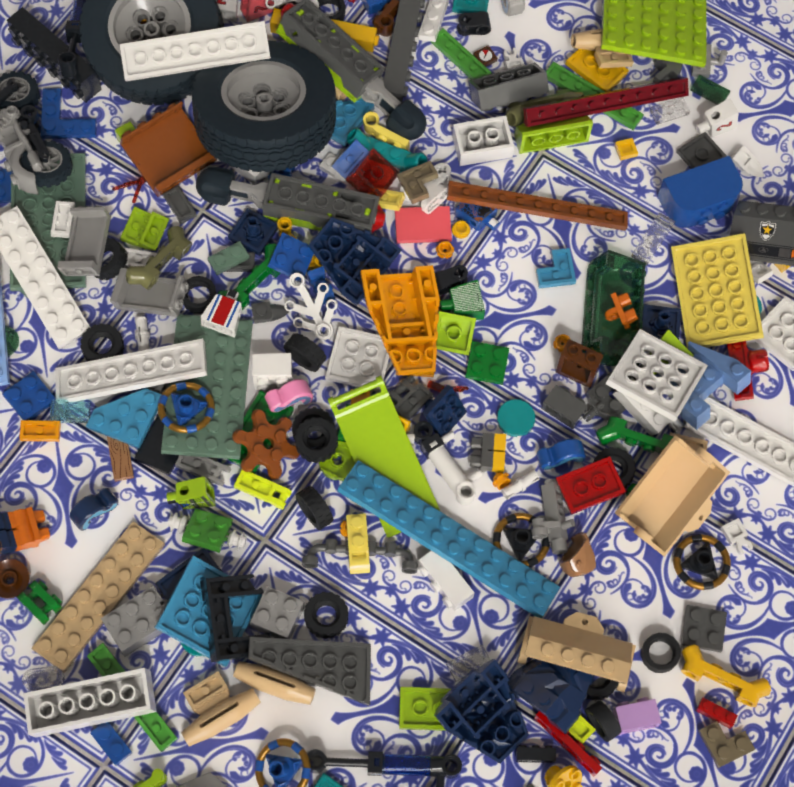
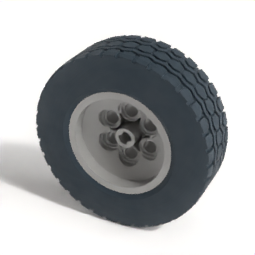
[79,0,224,106]
[192,40,336,172]

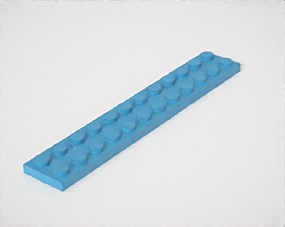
[337,460,560,618]

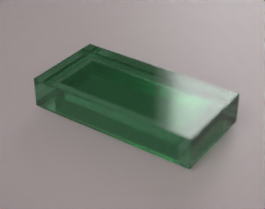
[690,75,731,105]

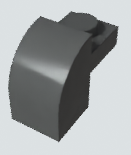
[653,59,682,83]

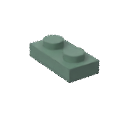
[207,241,249,275]

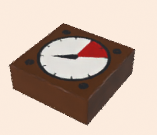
[473,45,498,67]

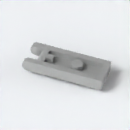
[175,455,231,486]

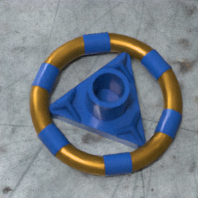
[157,382,215,434]
[255,738,311,787]

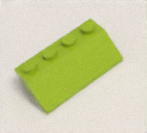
[514,116,593,154]

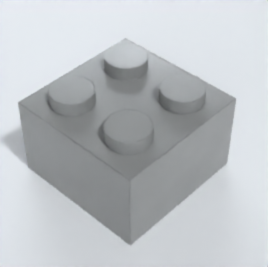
[250,586,305,639]

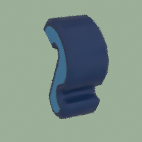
[69,488,119,531]

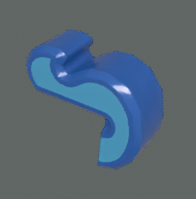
[536,438,586,470]

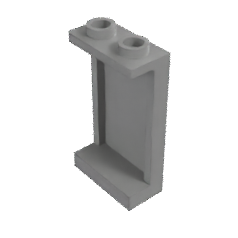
[57,206,111,276]
[110,268,189,317]

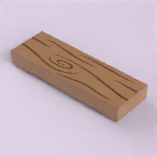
[107,436,134,482]

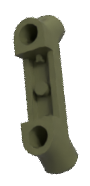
[505,89,584,127]
[126,226,192,290]

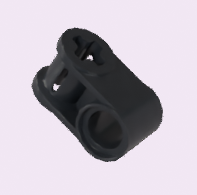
[457,11,491,36]
[435,265,468,295]

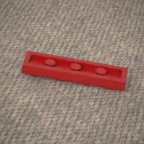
[534,711,602,777]

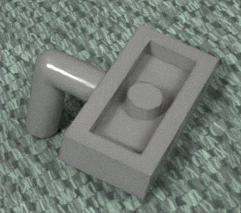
[691,44,728,78]

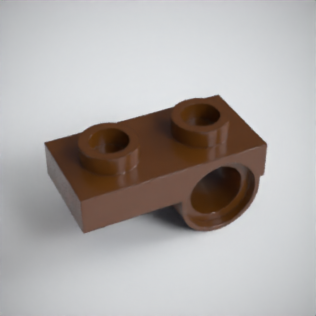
[373,0,400,37]

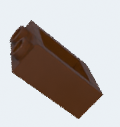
[556,339,604,388]

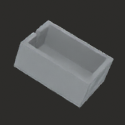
[101,585,166,657]

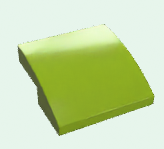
[120,206,169,251]

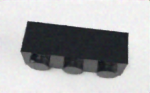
[516,745,556,763]

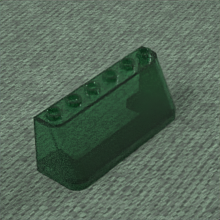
[581,250,646,367]

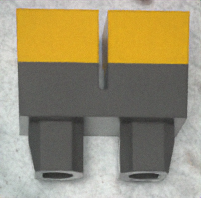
[470,433,506,474]

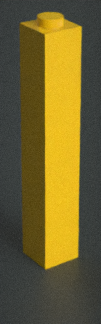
[270,8,380,52]

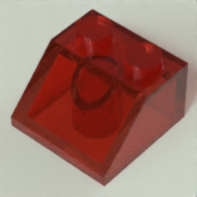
[345,148,400,198]

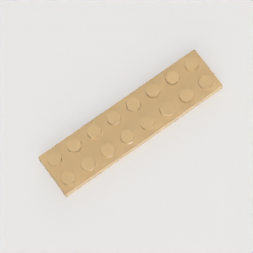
[31,521,165,673]

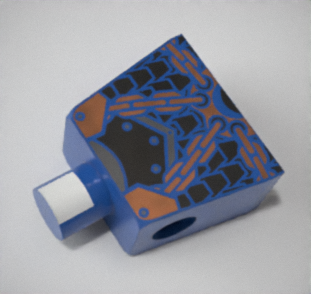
[455,202,500,231]

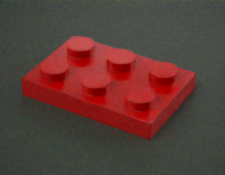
[555,456,626,515]

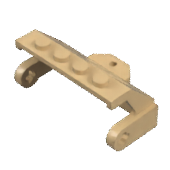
[615,435,730,557]
[517,612,636,692]

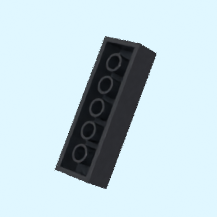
[7,7,102,103]

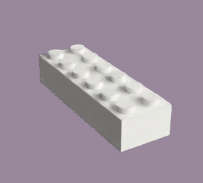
[23,668,157,737]

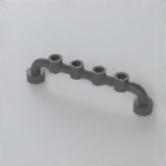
[302,539,418,574]

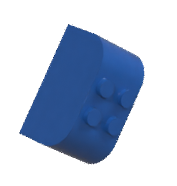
[657,156,743,228]

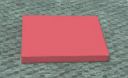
[395,206,452,244]

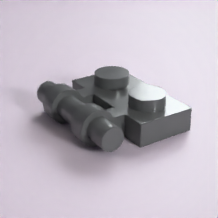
[389,375,433,420]

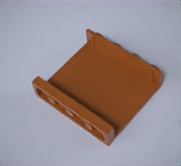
[120,101,218,197]

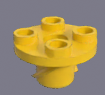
[544,765,583,787]

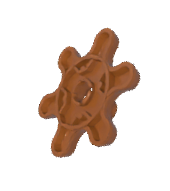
[232,409,300,480]

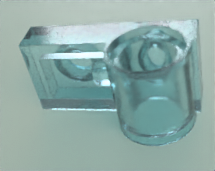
[50,399,91,423]

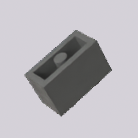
[541,385,588,429]

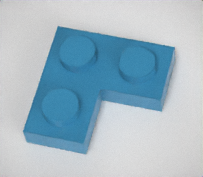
[536,248,576,289]

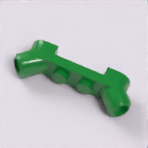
[217,243,281,310]
[596,416,674,454]

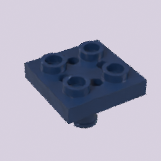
[228,208,278,256]
[641,304,681,340]
[422,385,467,438]

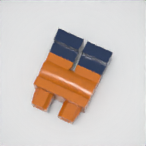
[0,507,50,555]

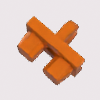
[604,292,638,329]

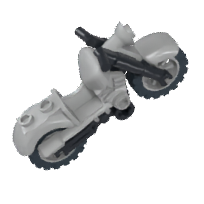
[0,71,73,195]

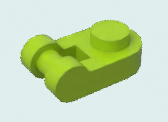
[133,769,168,787]

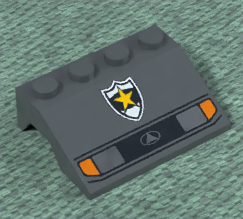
[729,200,794,266]

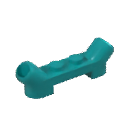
[347,128,427,173]

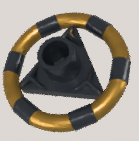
[493,513,550,568]
[673,534,731,590]

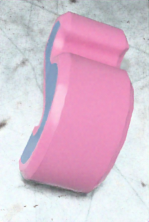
[265,379,313,412]

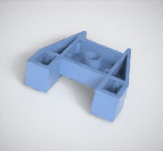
[659,341,751,430]

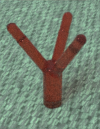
[112,176,146,203]
[427,380,469,392]

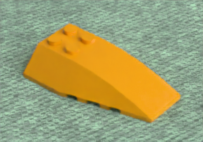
[360,265,440,376]

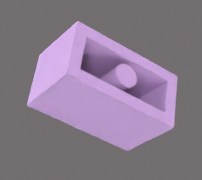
[613,697,662,735]

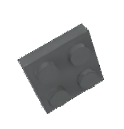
[681,605,727,653]

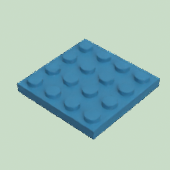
[154,555,262,667]

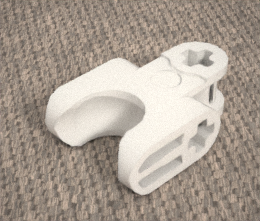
[400,163,452,214]

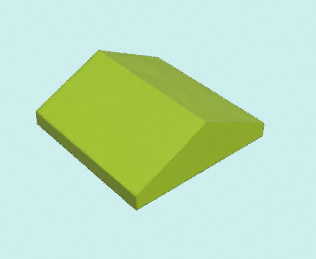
[436,311,476,356]

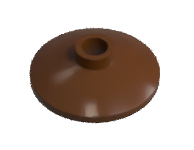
[0,559,30,599]

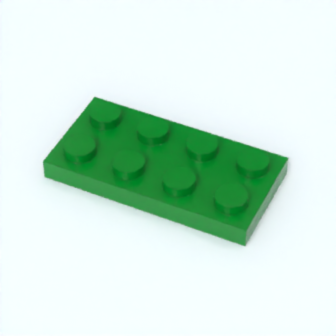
[228,390,294,474]

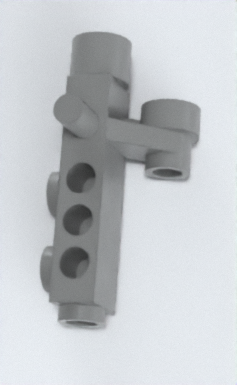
[531,479,575,554]

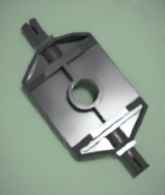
[582,364,644,422]

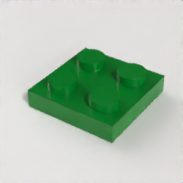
[465,341,509,385]

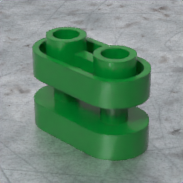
[16,580,62,625]

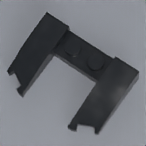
[200,574,270,662]

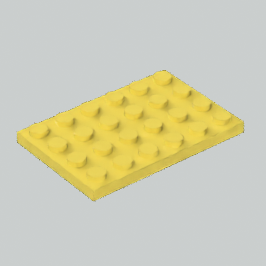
[671,233,764,349]

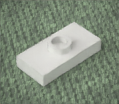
[51,201,76,238]

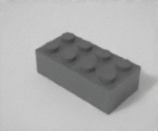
[468,62,549,111]

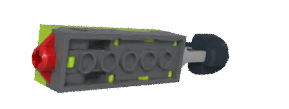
[276,0,427,141]
[196,167,386,235]

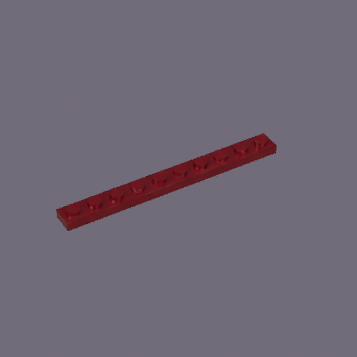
[523,77,689,127]

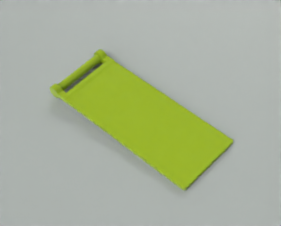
[327,375,441,538]

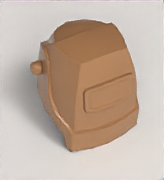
[559,532,596,577]

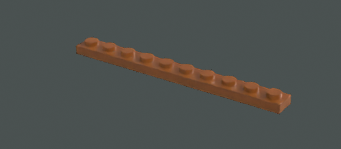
[446,181,628,231]

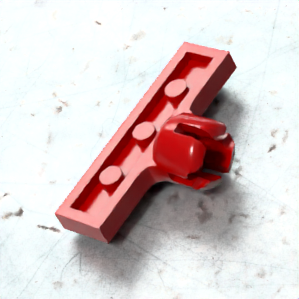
[727,341,769,401]

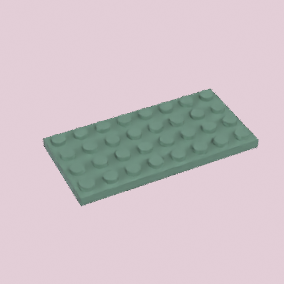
[10,153,86,291]
[161,314,253,460]

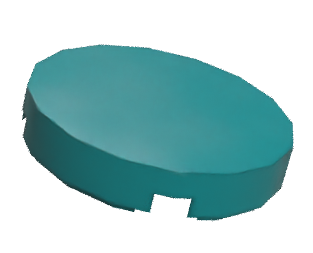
[497,399,535,437]

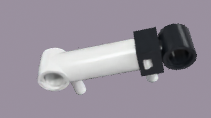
[413,421,483,505]

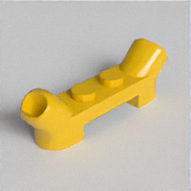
[681,644,771,708]

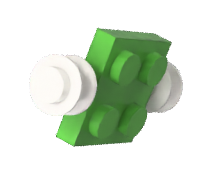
[168,508,247,553]

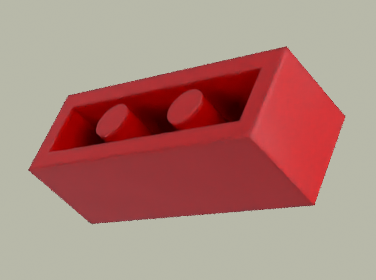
[695,698,738,729]

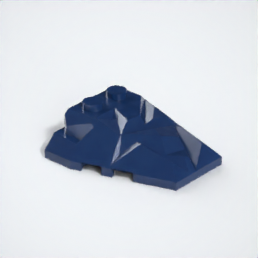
[309,217,402,306]
[434,659,529,763]
[508,659,595,734]

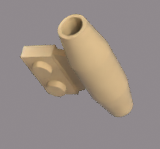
[571,29,634,68]
[233,661,316,705]
[181,671,261,747]

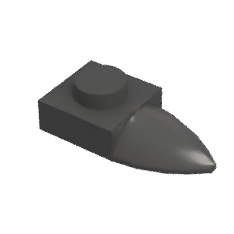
[251,301,289,324]

